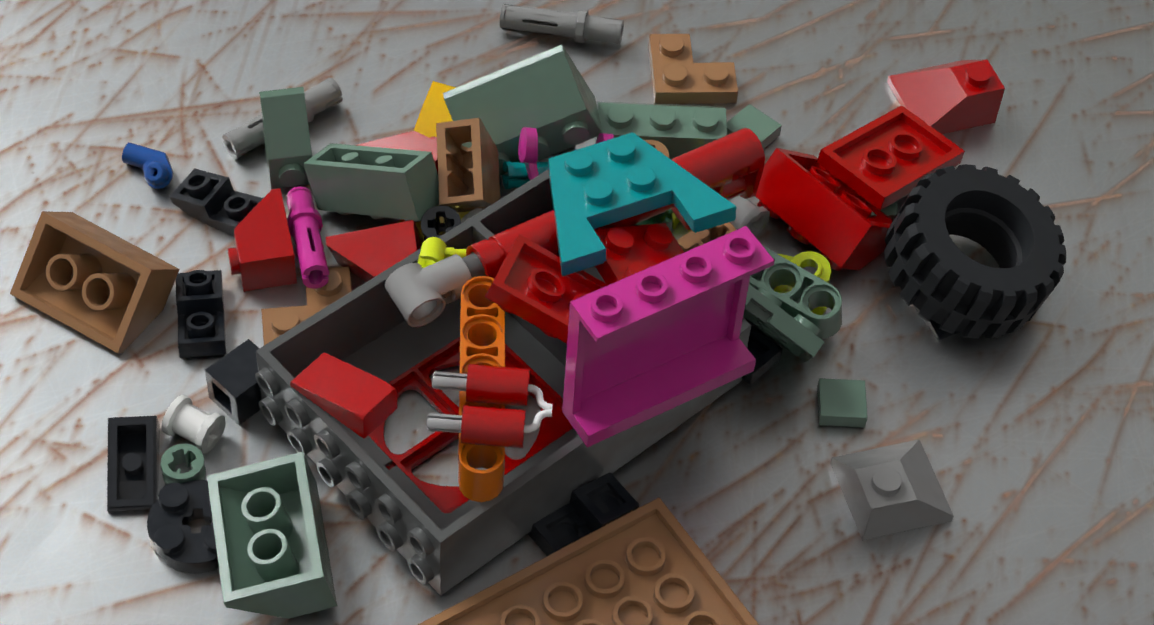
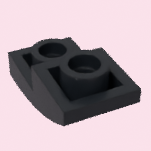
[170,168,263,236]
[176,270,226,358]

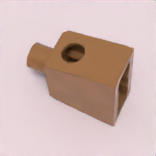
[436,118,500,212]

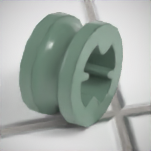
[160,444,206,485]

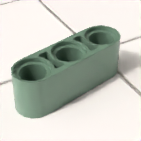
[749,246,842,339]

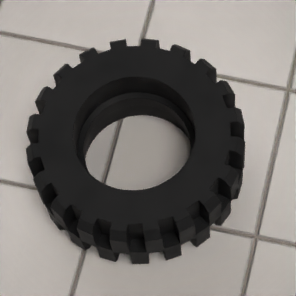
[884,164,1066,338]

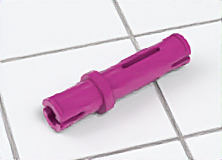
[286,186,329,289]

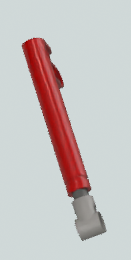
[384,128,765,327]

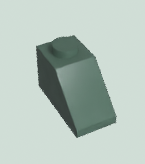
[259,87,312,189]

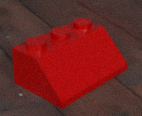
[755,148,893,271]

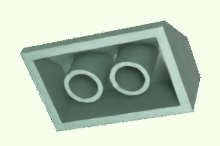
[443,44,603,176]
[595,101,727,159]
[207,451,337,619]

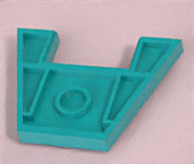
[548,132,736,277]

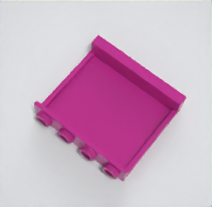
[562,226,775,448]

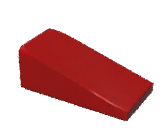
[290,352,398,439]

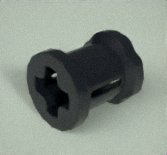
[420,205,461,241]

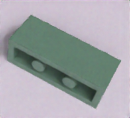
[303,143,439,222]

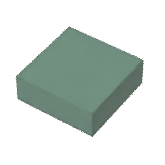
[727,104,782,149]
[817,378,868,427]

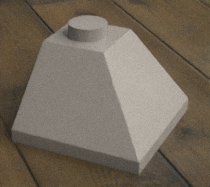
[830,440,954,541]

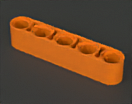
[458,276,505,502]

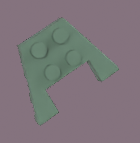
[743,284,825,362]

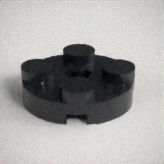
[147,480,219,574]

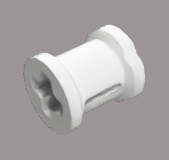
[162,395,226,454]

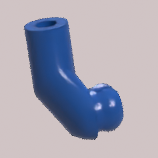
[122,142,174,189]

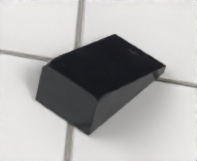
[107,416,160,512]

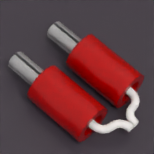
[426,364,553,448]

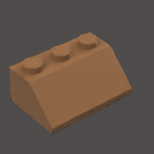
[10,211,180,353]

